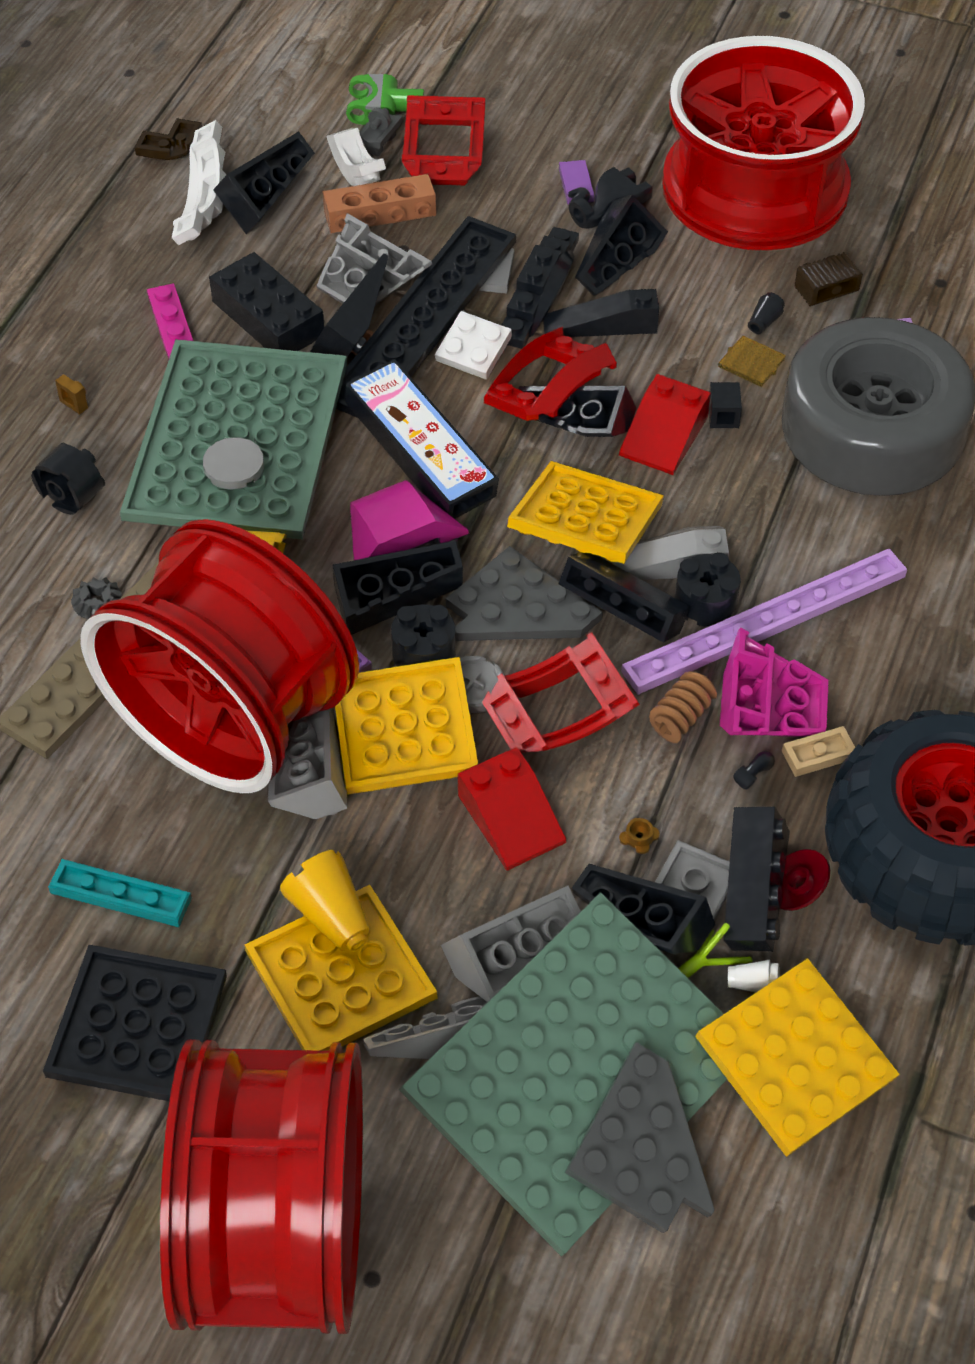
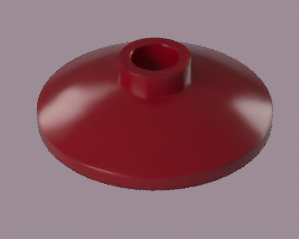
[779,849,831,911]

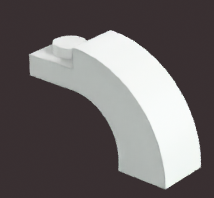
[326,128,386,186]

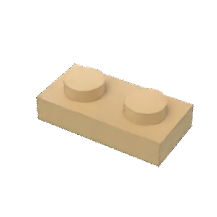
[782,726,855,777]

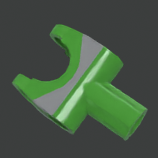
[346,74,424,125]

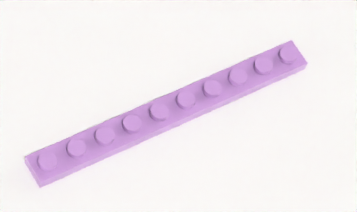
[621,548,907,695]

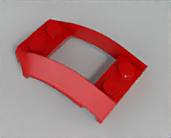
[402,95,485,186]
[484,326,617,421]
[482,632,640,753]

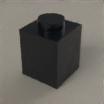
[709,382,742,428]

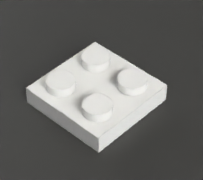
[435,311,512,380]

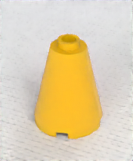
[280,850,370,951]

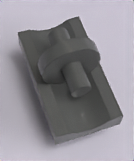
[359,108,403,156]

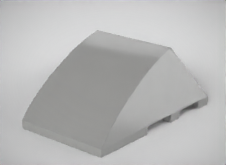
[316,213,432,306]

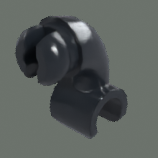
[733,751,775,789]

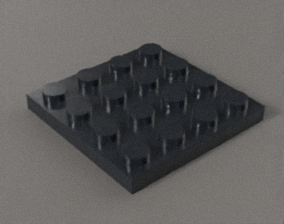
[43,945,227,1101]

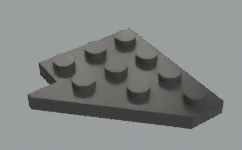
[446,546,602,641]
[565,1042,715,1233]

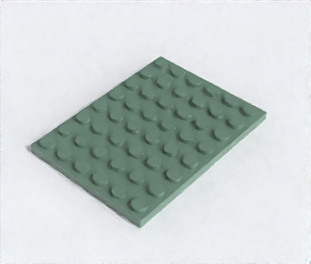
[120,339,347,540]
[399,893,727,1256]

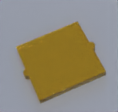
[718,335,786,387]

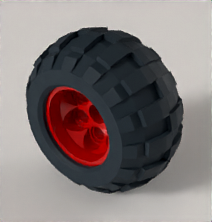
[825,710,975,946]

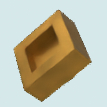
[55,374,88,415]

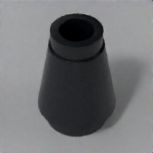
[748,292,785,334]

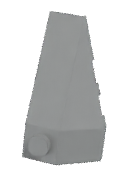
[600,526,729,580]
[268,708,347,819]

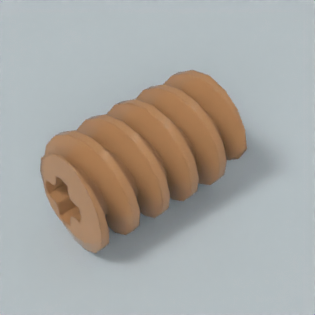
[649,671,717,743]

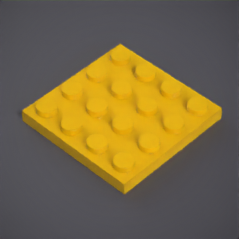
[507,461,664,564]
[335,657,478,795]
[245,884,438,1051]
[695,958,900,1157]

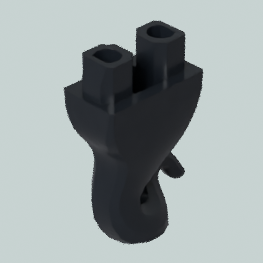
[568,167,653,229]

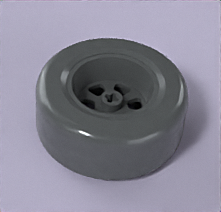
[781,317,975,496]

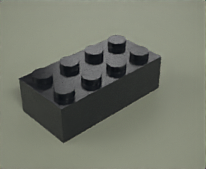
[209,252,325,351]

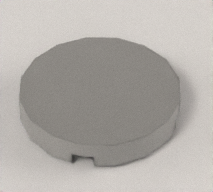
[203,437,264,489]
[460,656,504,713]

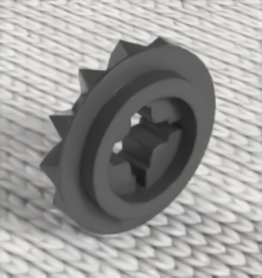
[71,577,122,619]

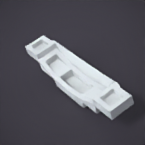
[172,120,226,245]

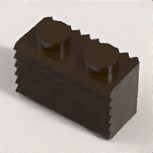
[795,252,863,306]

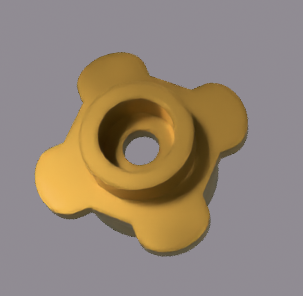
[619,818,660,854]

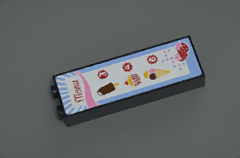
[345,359,499,519]

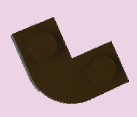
[134,118,202,160]

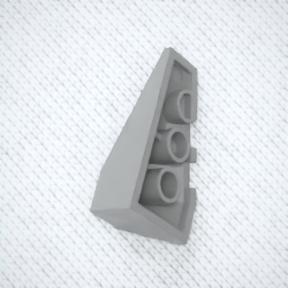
[441,886,581,1002]
[363,996,488,1059]

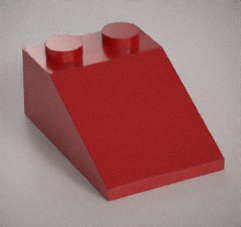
[619,374,711,475]
[458,747,566,871]

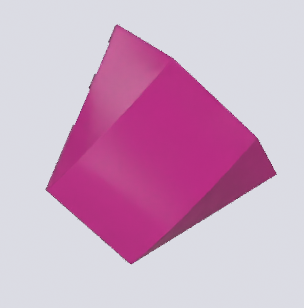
[350,480,469,560]
[719,627,829,737]

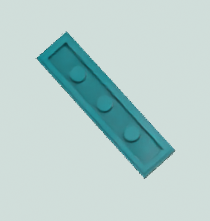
[48,859,192,927]

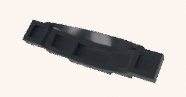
[502,227,579,349]

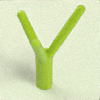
[678,923,753,978]

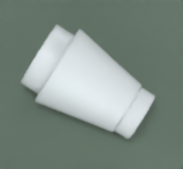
[728,959,780,992]

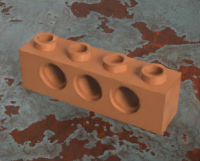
[322,174,436,233]

